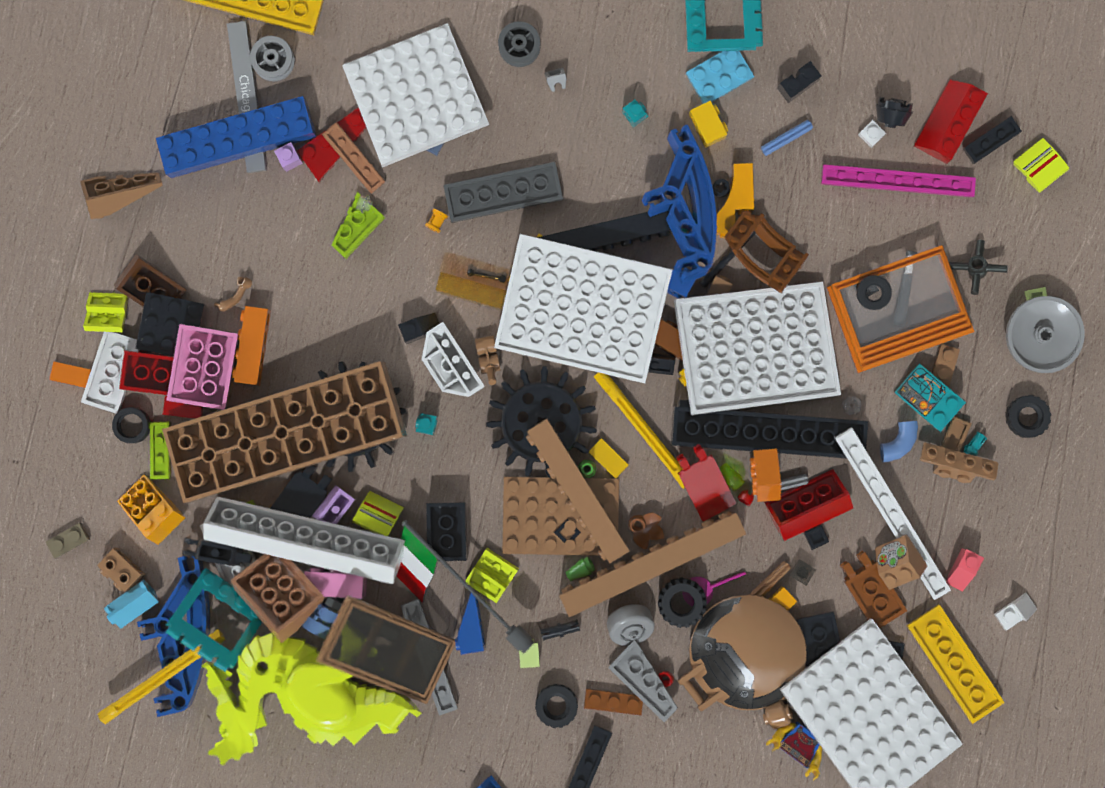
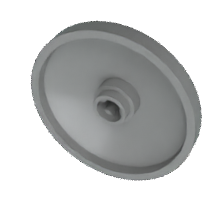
[1006,296,1085,373]

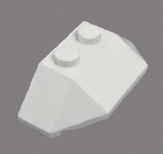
[422,322,485,397]

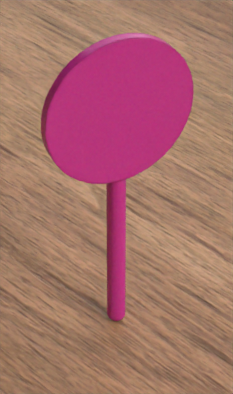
[682,571,746,607]

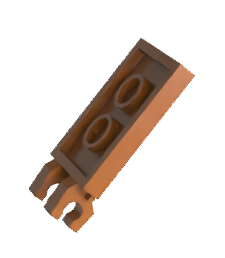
[840,551,907,629]

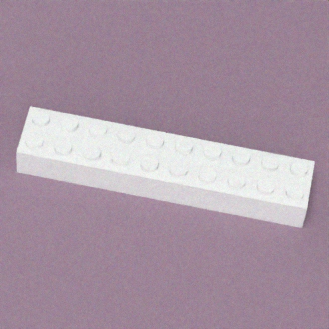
[204,496,405,584]

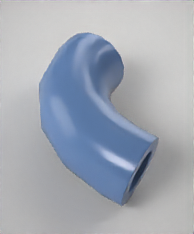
[880,421,918,462]

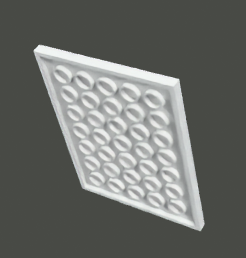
[494,234,672,383]
[674,282,841,415]
[780,619,963,788]

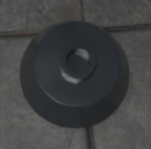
[876,97,913,128]

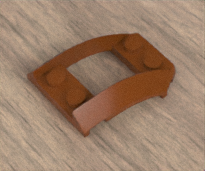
[724,211,809,294]

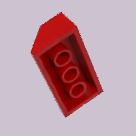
[914,80,988,164]
[764,469,854,541]

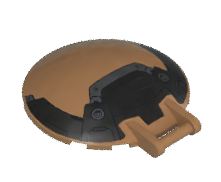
[677,594,806,712]

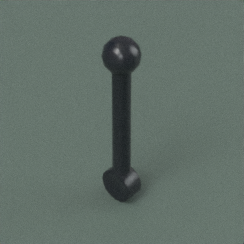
[467,269,506,283]

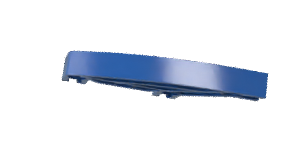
[642,124,717,284]
[137,556,210,717]

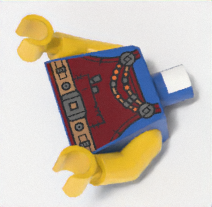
[766,722,822,780]

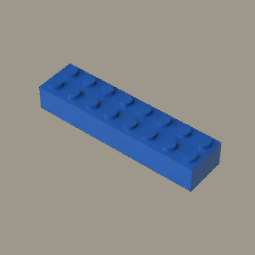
[156,96,317,178]

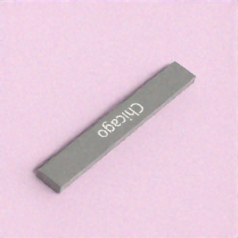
[227,21,267,173]

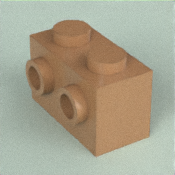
[97,548,145,592]

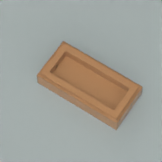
[940,416,972,452]

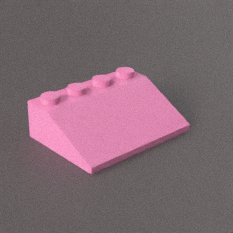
[166,324,238,410]

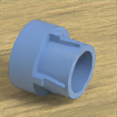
[302,602,338,639]

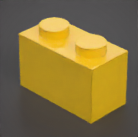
[689,100,728,148]

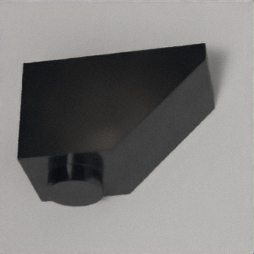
[398,313,440,344]

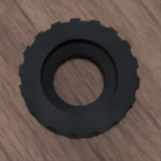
[1005,395,1052,438]
[535,684,578,728]

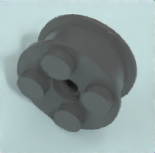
[498,21,540,67]

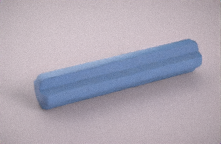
[761,120,813,156]

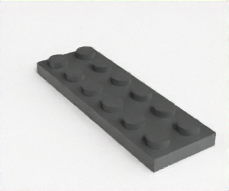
[443,162,563,223]

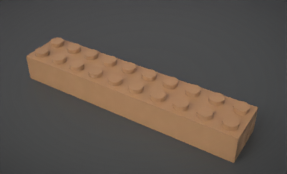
[559,511,746,617]

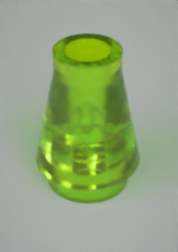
[719,462,745,492]

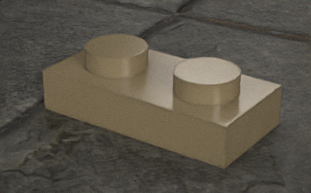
[45,523,90,559]

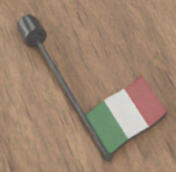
[396,520,535,654]

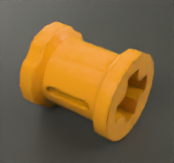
[425,209,448,233]

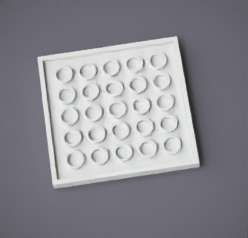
[342,23,489,167]

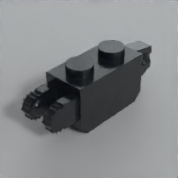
[182,538,253,566]

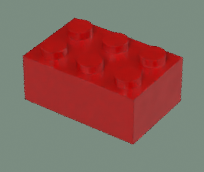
[119,351,174,395]

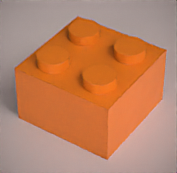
[750,449,781,502]

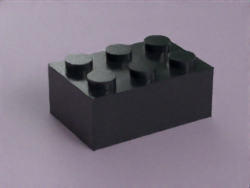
[426,502,468,562]

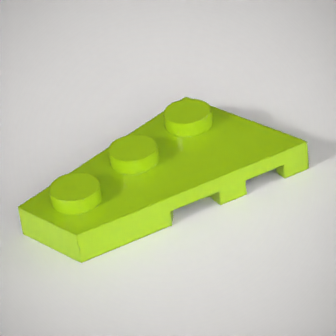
[331,192,385,259]

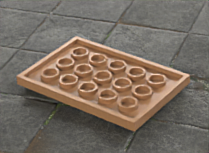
[502,477,619,555]

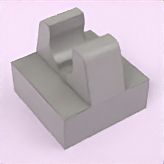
[544,68,567,91]

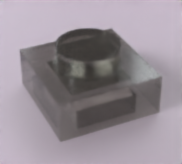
[789,559,816,586]

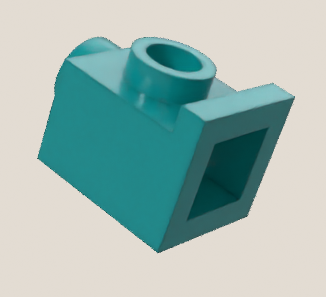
[622,99,649,128]
[415,413,438,436]

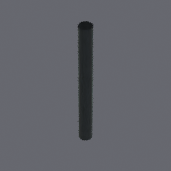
[700,231,756,288]

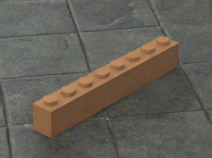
[526,419,629,563]

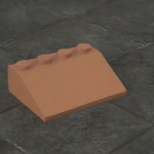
[230,554,325,643]

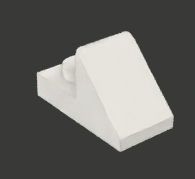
[994,593,1037,631]

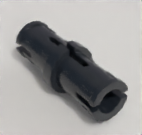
[540,619,580,641]

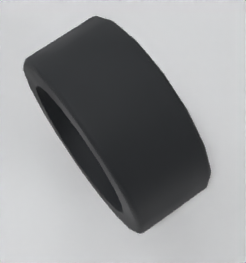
[112,407,151,444]

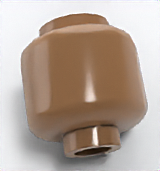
[763,701,793,729]

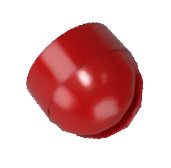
[737,490,754,506]
[658,671,674,687]

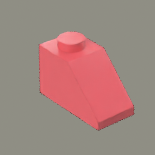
[945,548,984,592]

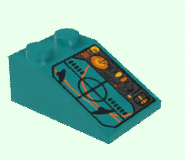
[894,363,966,432]

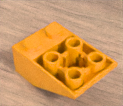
[117,474,185,545]

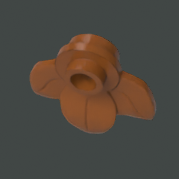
[628,512,664,549]

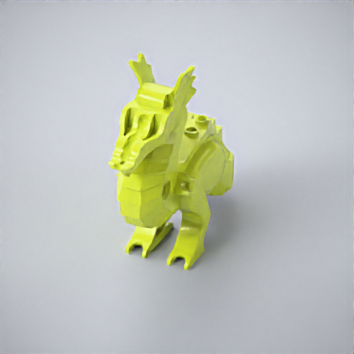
[202,620,422,765]

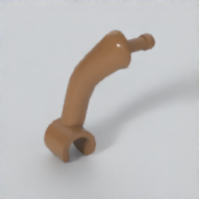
[214,277,252,312]

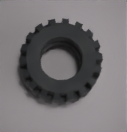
[658,577,707,628]

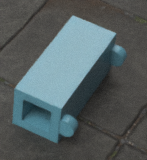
[104,580,159,629]

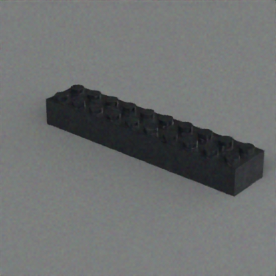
[671,407,868,459]

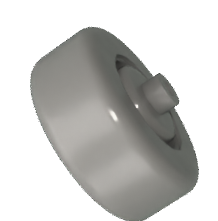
[607,604,655,646]

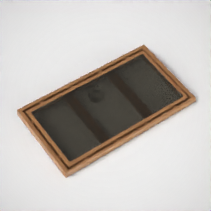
[316,595,455,704]

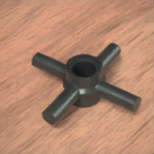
[949,240,1008,295]

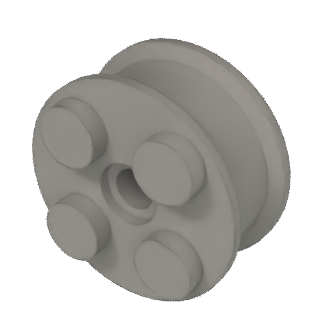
[250,36,295,82]

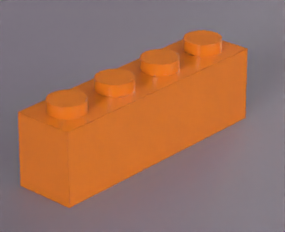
[232,306,271,386]

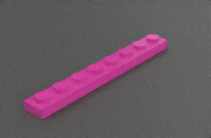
[821,164,976,198]

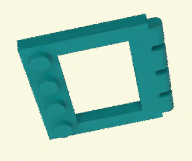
[685,0,763,52]
[166,568,262,672]

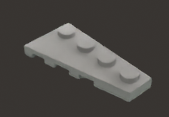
[608,640,678,722]

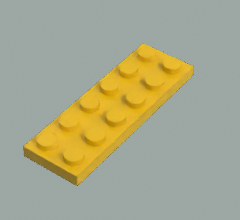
[906,604,1005,724]

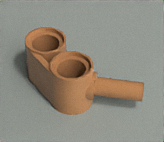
[475,335,501,385]

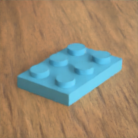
[686,51,754,104]

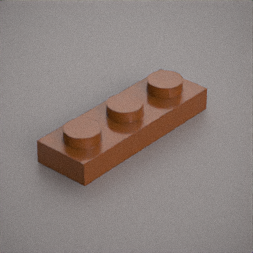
[584,688,643,716]

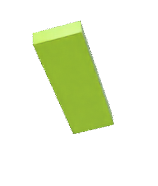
[150,421,171,479]

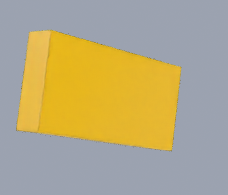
[588,438,629,479]

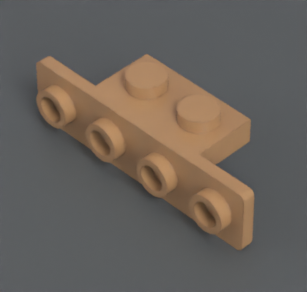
[920,442,998,483]

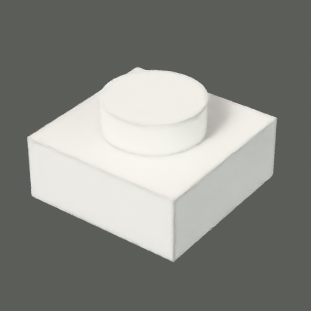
[858,120,886,148]

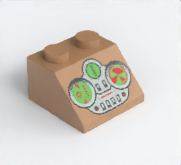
[875,534,928,590]

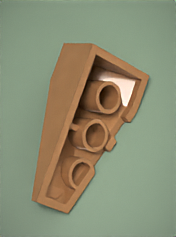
[80,173,163,219]

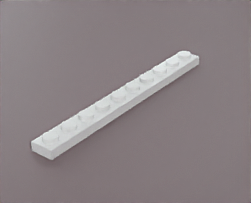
[835,428,951,600]

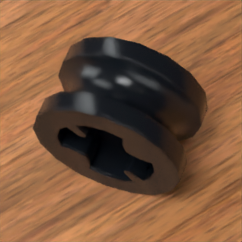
[712,179,730,197]

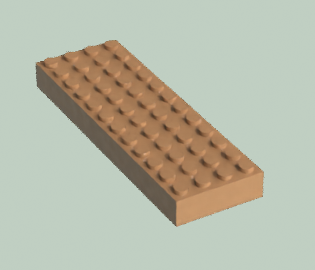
[162,361,407,503]

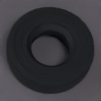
[856,275,892,310]

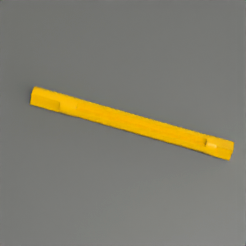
[593,372,685,489]
[97,629,225,724]

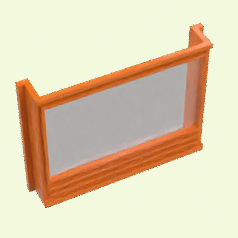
[827,245,974,373]

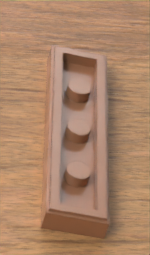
[322,122,385,194]

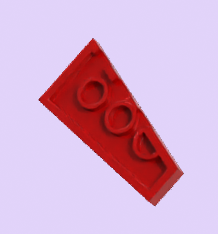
[297,107,367,182]

